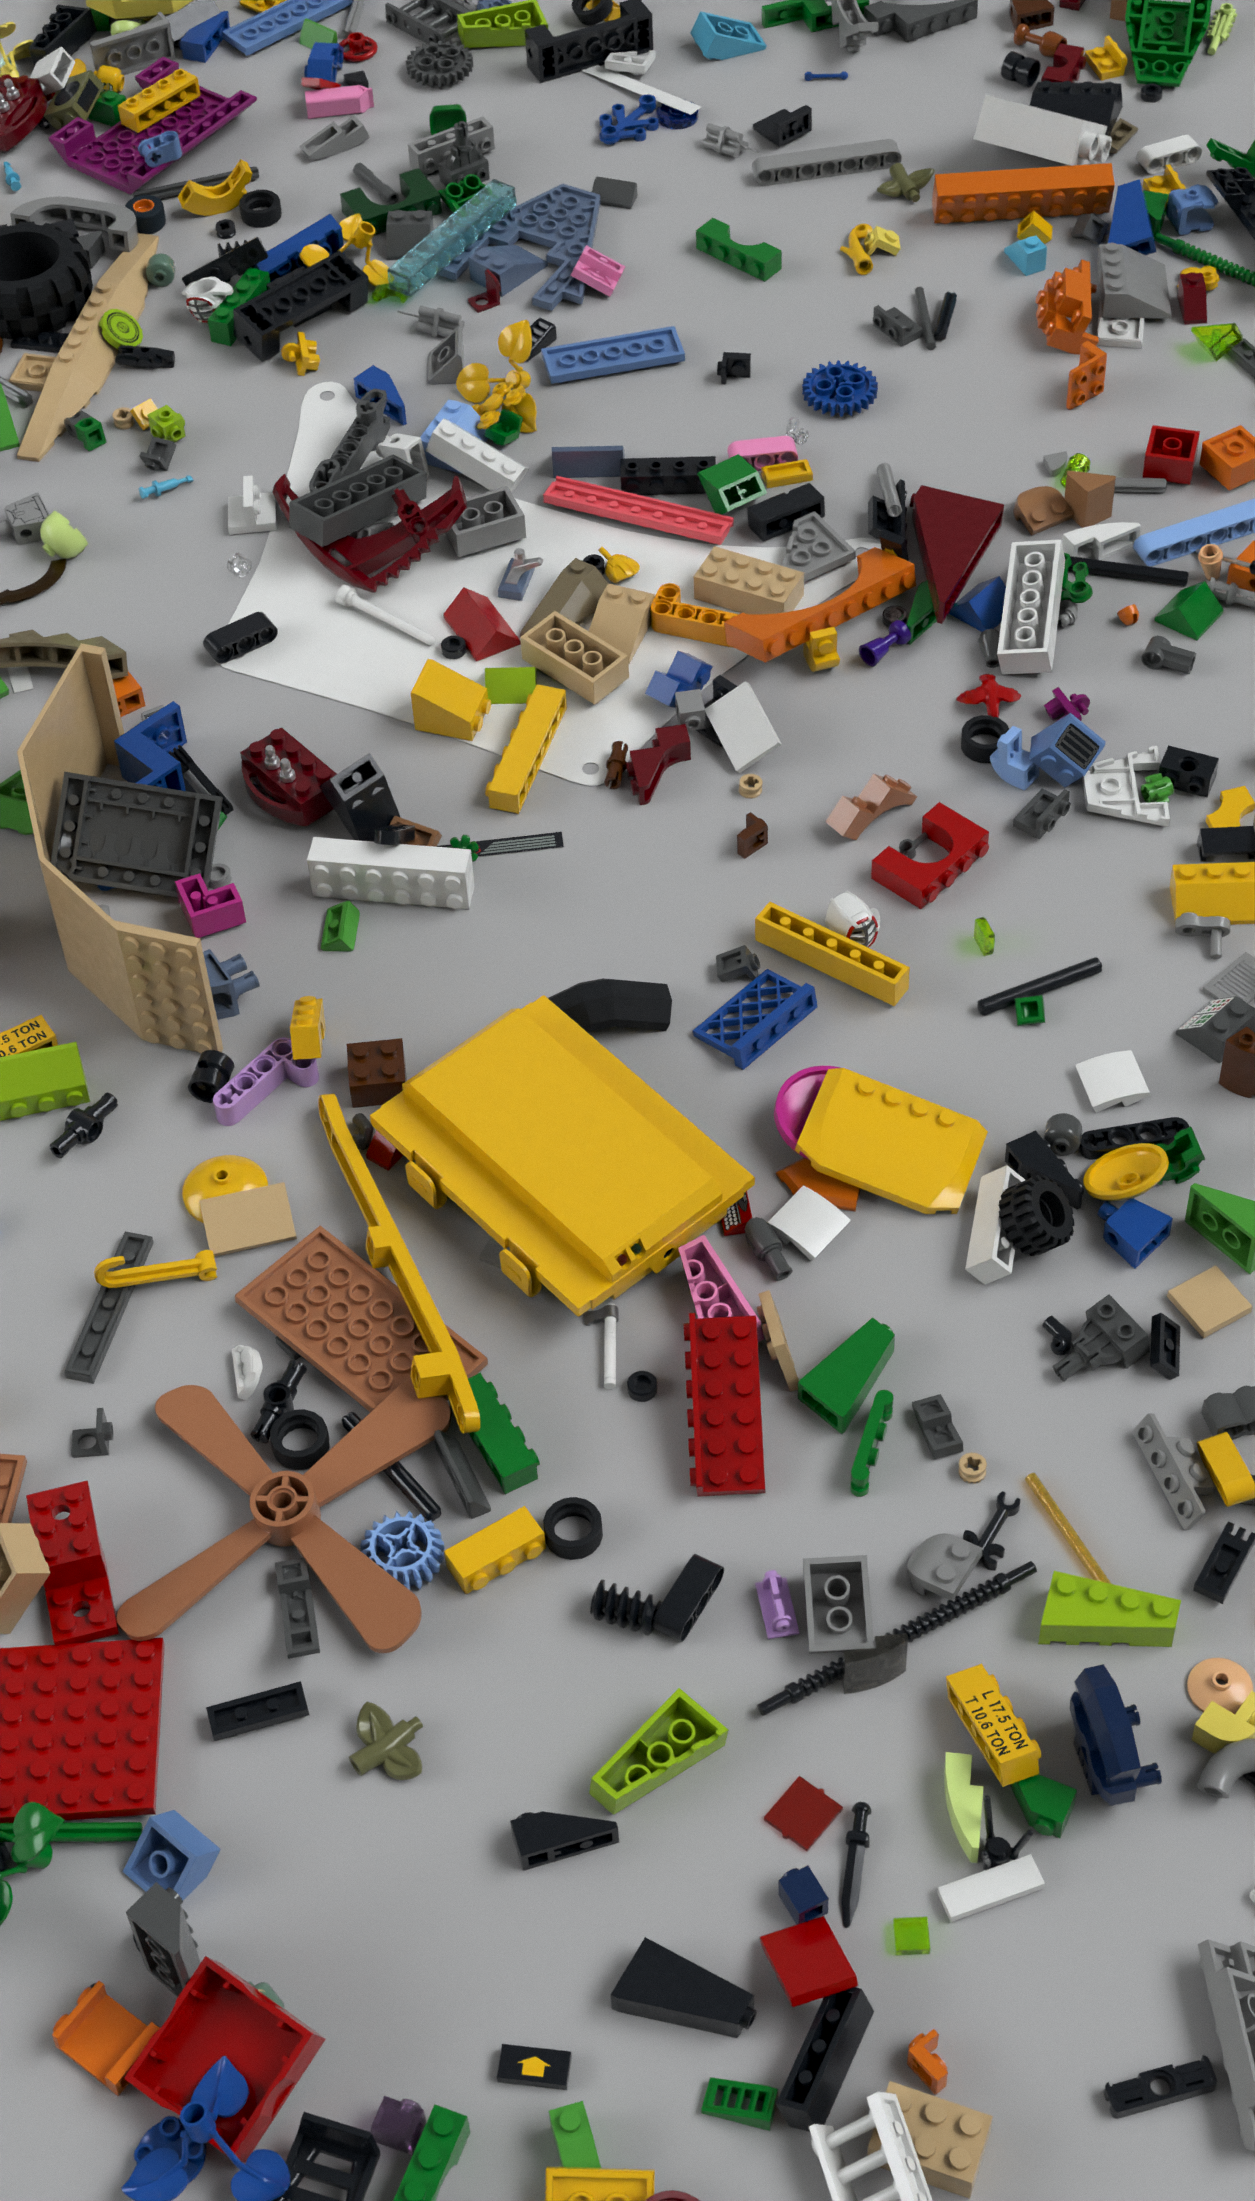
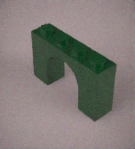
[340,168,442,236]

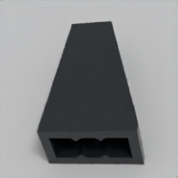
[610,1937,757,2038]

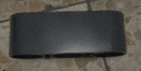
[203,612,278,664]
[652,1554,724,1642]

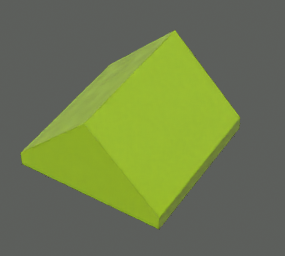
[485,667,538,704]

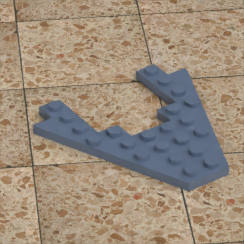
[430,184,601,311]

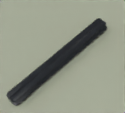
[1068,556,1189,586]
[977,957,1102,1015]
[341,1412,442,1522]

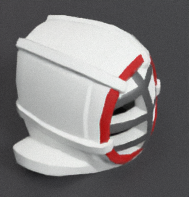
[181,277,233,323]
[825,891,881,948]

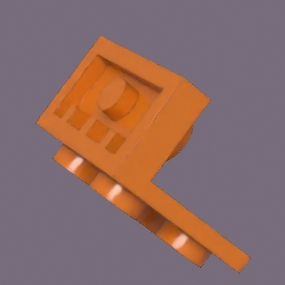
[1066,341,1107,410]

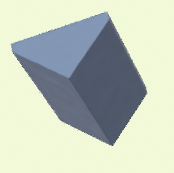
[552,446,625,478]

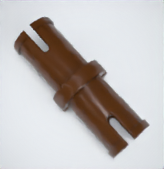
[604,741,628,789]

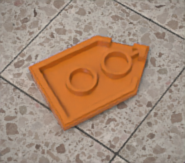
[776,1158,861,1211]

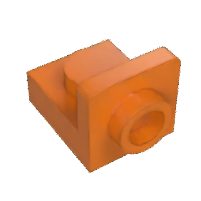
[907,2029,948,2095]

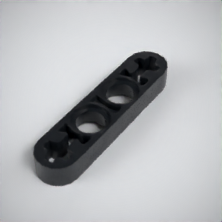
[1079,1117,1189,1160]

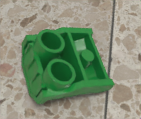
[438,174,499,222]

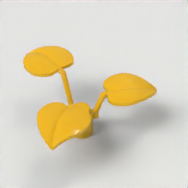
[299,213,400,289]
[456,320,537,433]

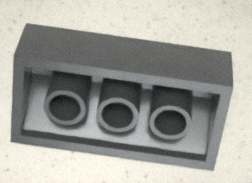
[126,1882,200,1997]

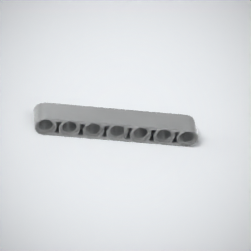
[752,139,902,186]

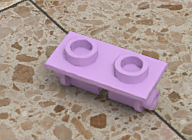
[755,1570,799,1639]

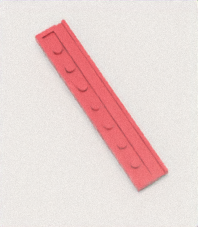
[543,476,734,545]

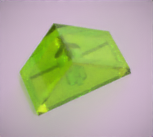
[1191,323,1243,361]

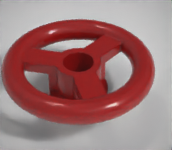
[339,32,378,62]

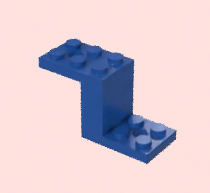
[114,701,187,791]

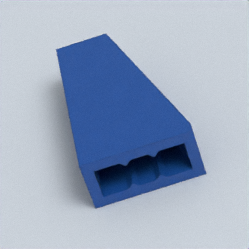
[1108,179,1156,255]

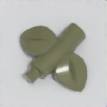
[877,163,935,202]
[348,1701,423,1780]

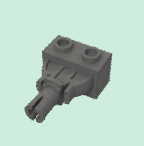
[438,121,490,187]
[1052,1294,1150,1382]

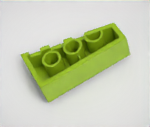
[457,0,548,48]
[1038,1571,1181,1647]
[589,1688,729,1815]

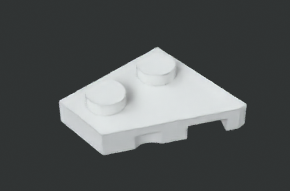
[605,50,656,75]

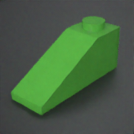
[549,2101,601,2168]

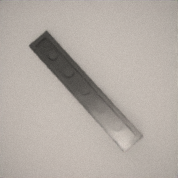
[64,1231,154,1384]

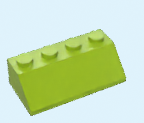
[0,1042,90,1121]

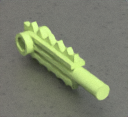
[1207,3,1237,55]

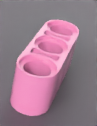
[727,436,798,471]

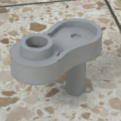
[1175,912,1230,959]

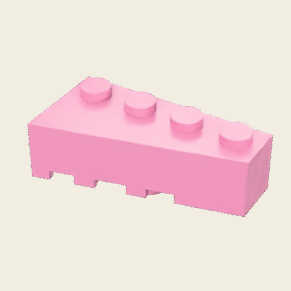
[678,1235,764,1342]

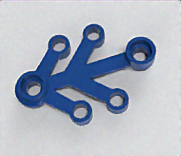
[599,94,659,145]

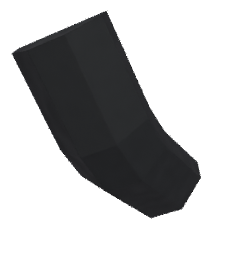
[548,978,672,1033]

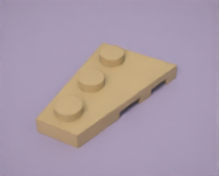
[756,1290,799,1392]

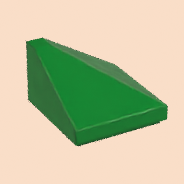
[1015,995,1045,1026]

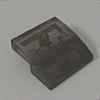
[842,1633,908,1694]

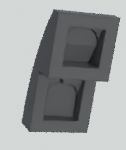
[912,1394,964,1459]

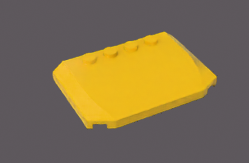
[795,1068,988,1214]

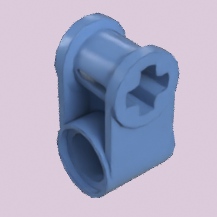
[138,131,182,167]

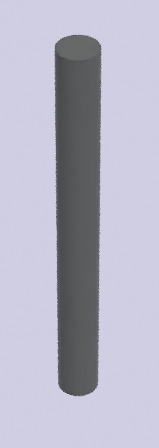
[915,287,936,350]

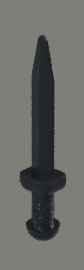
[841,1801,872,1928]

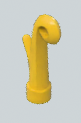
[840,224,873,275]

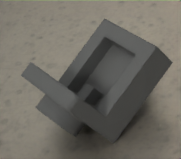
[139,437,177,471]

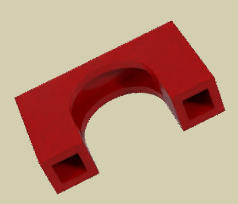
[871,802,989,909]

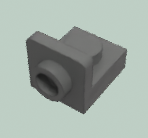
[716,945,760,982]

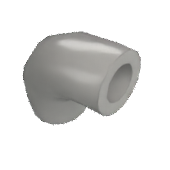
[1197,1738,1255,1799]

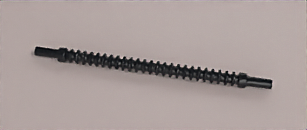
[757,1561,1037,1716]

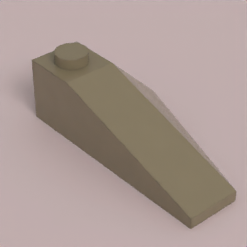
[520,558,608,637]

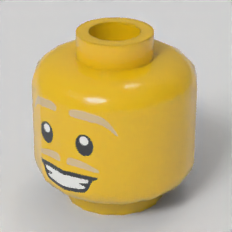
[94,65,125,93]

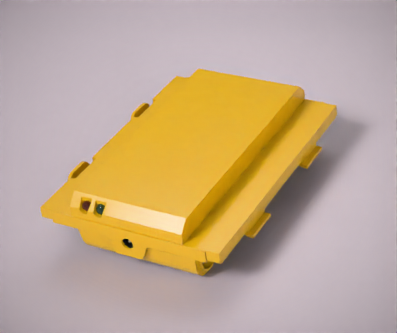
[370,995,755,1317]

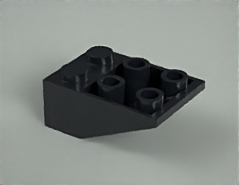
[319,753,401,842]

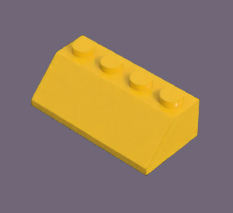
[1169,862,1255,925]

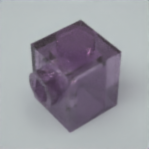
[370,2096,427,2155]

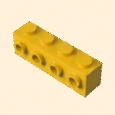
[118,68,201,133]

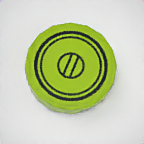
[99,309,143,349]

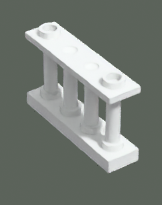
[809,2092,933,2201]

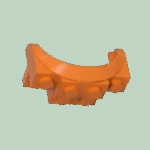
[1036,259,1099,354]

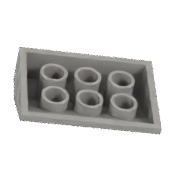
[1097,243,1172,319]

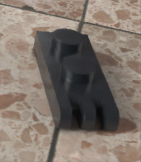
[1193,1521,1255,1604]

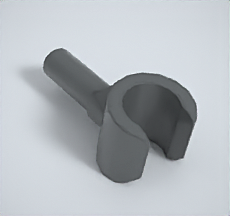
[899,832,928,859]

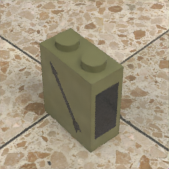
[44,70,104,131]

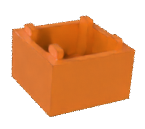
[1199,425,1255,490]

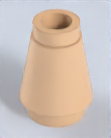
[1198,544,1223,580]

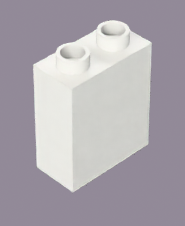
[973,94,1112,166]

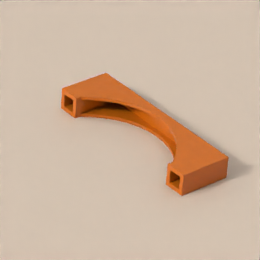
[724,547,916,663]

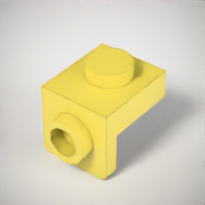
[864,225,900,256]

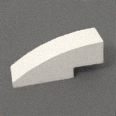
[1062,522,1141,560]

